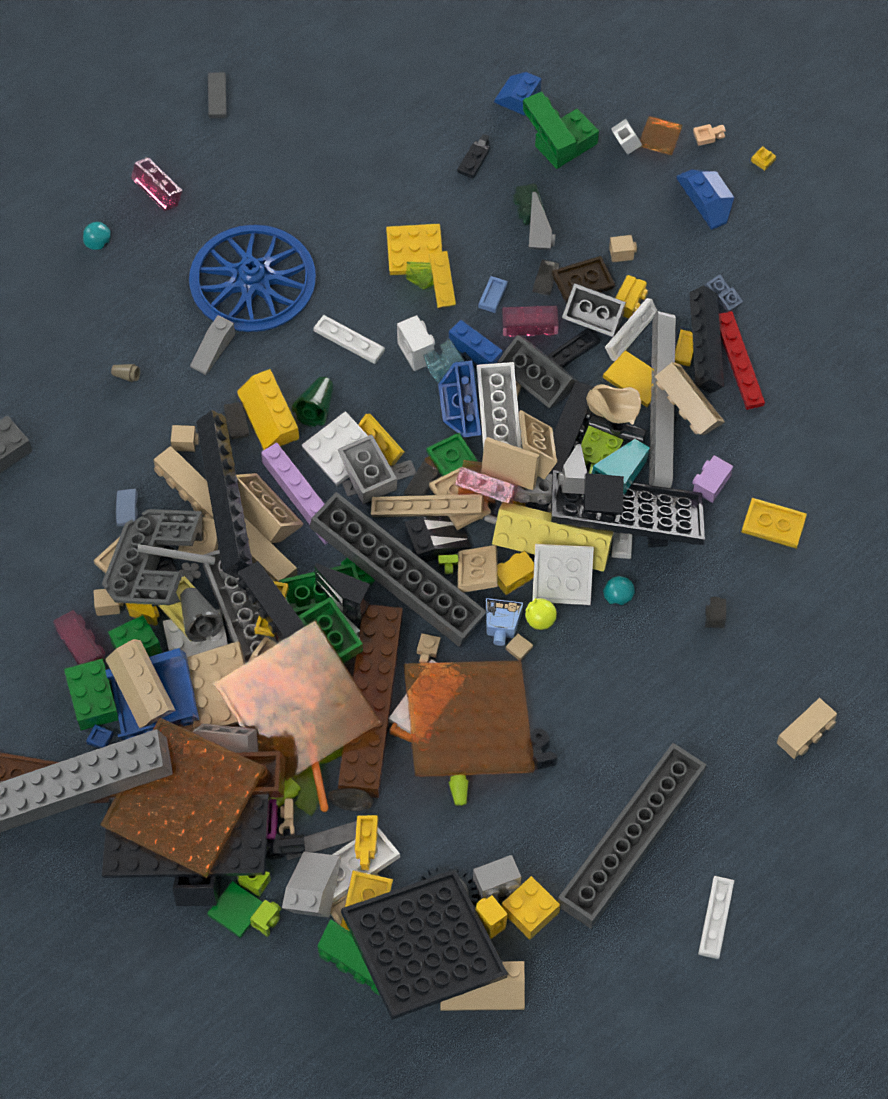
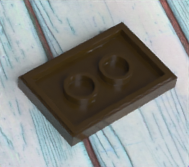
[551,256,616,303]

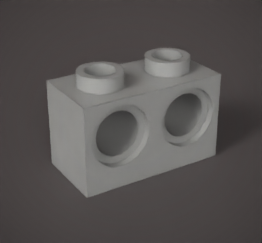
[511,474,553,504]

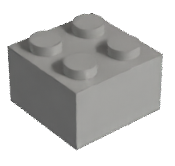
[473,855,521,901]

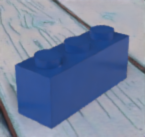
[449,320,503,365]

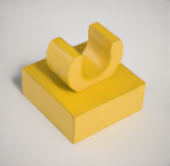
[751,146,776,171]

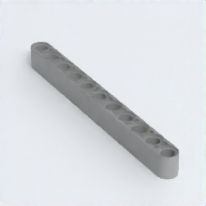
[649,311,676,488]

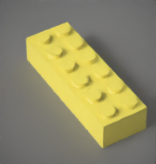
[492,502,614,572]

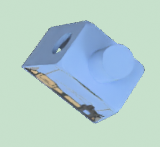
[486,598,523,646]

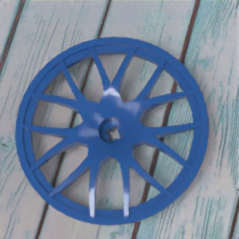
[189,225,316,332]

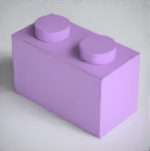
[692,456,733,503]

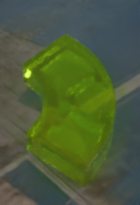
[293,762,319,817]

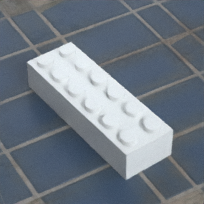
[477,362,522,476]

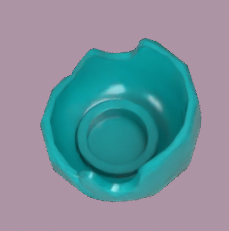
[83,222,111,250]
[603,576,635,605]

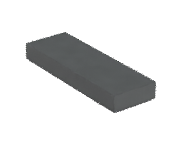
[208,72,227,118]

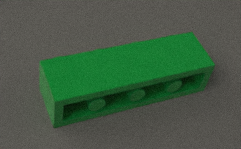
[523,91,577,160]

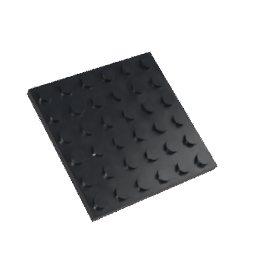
[341,870,508,1020]

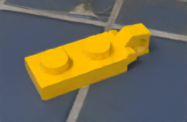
[355,815,378,870]

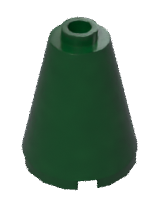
[292,377,334,427]

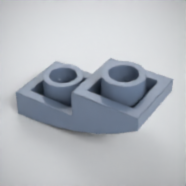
[704,275,743,312]
[116,488,138,527]

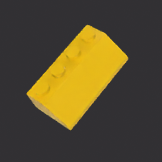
[237,369,299,450]

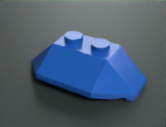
[676,169,734,230]
[438,361,482,437]

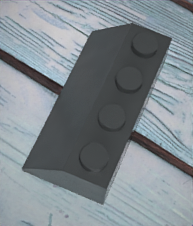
[497,335,579,409]

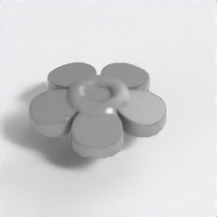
[179,562,201,582]

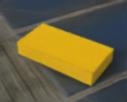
[675,329,694,367]

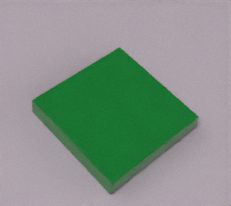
[426,433,478,477]
[207,881,263,938]

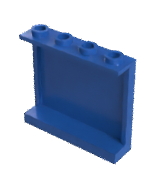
[105,648,199,740]

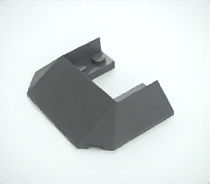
[102,509,203,605]

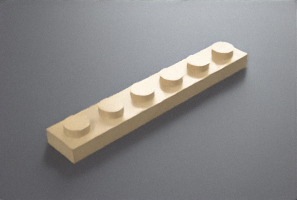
[371,494,484,517]

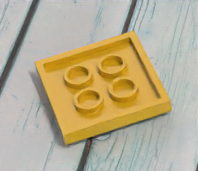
[386,224,442,275]

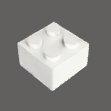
[397,315,435,371]

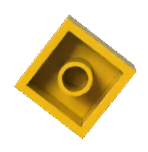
[501,876,560,940]

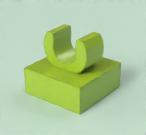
[438,555,458,574]

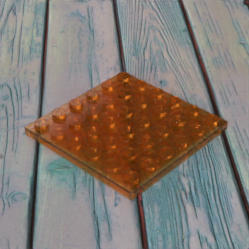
[214,620,380,780]
[404,661,535,777]
[100,718,265,878]

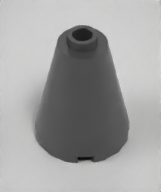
[180,588,223,642]

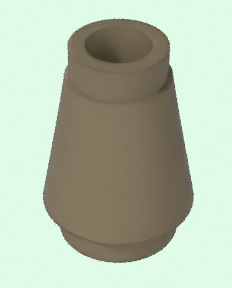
[111,364,140,382]

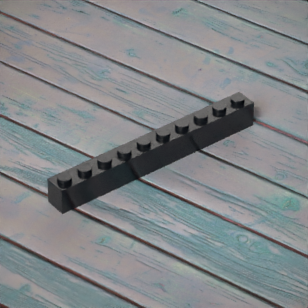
[196,410,253,578]

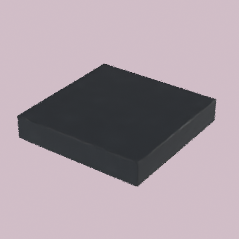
[584,473,624,515]

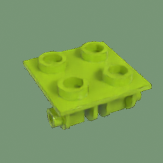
[581,426,623,466]

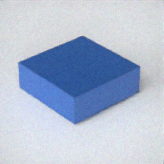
[86,724,114,749]

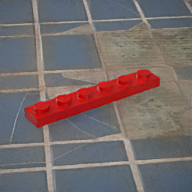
[719,311,765,410]

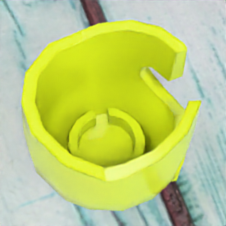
[525,598,556,630]

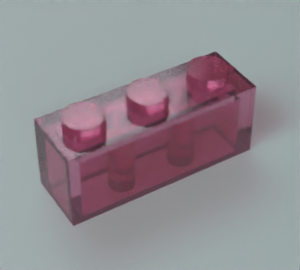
[131,157,183,211]
[502,306,558,337]
[455,467,518,504]
[53,610,105,665]

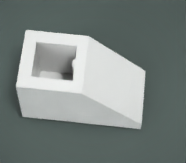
[611,119,642,154]

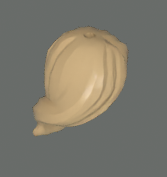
[586,384,641,425]

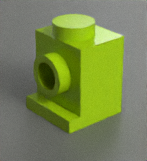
[238,871,271,897]
[250,900,281,937]

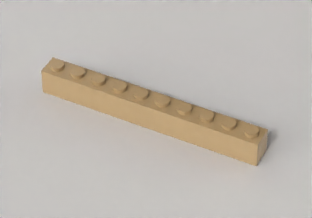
[153,446,298,582]

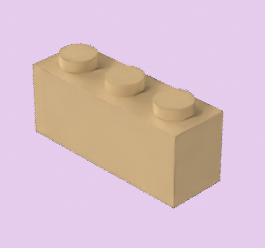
[777,698,837,759]

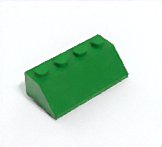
[279,563,359,616]
[317,920,380,996]

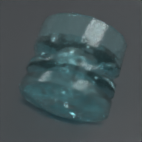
[423,339,465,383]

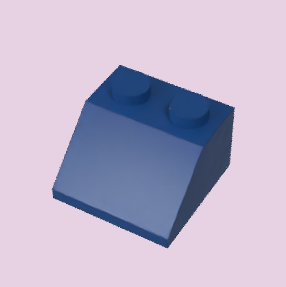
[494,72,541,116]

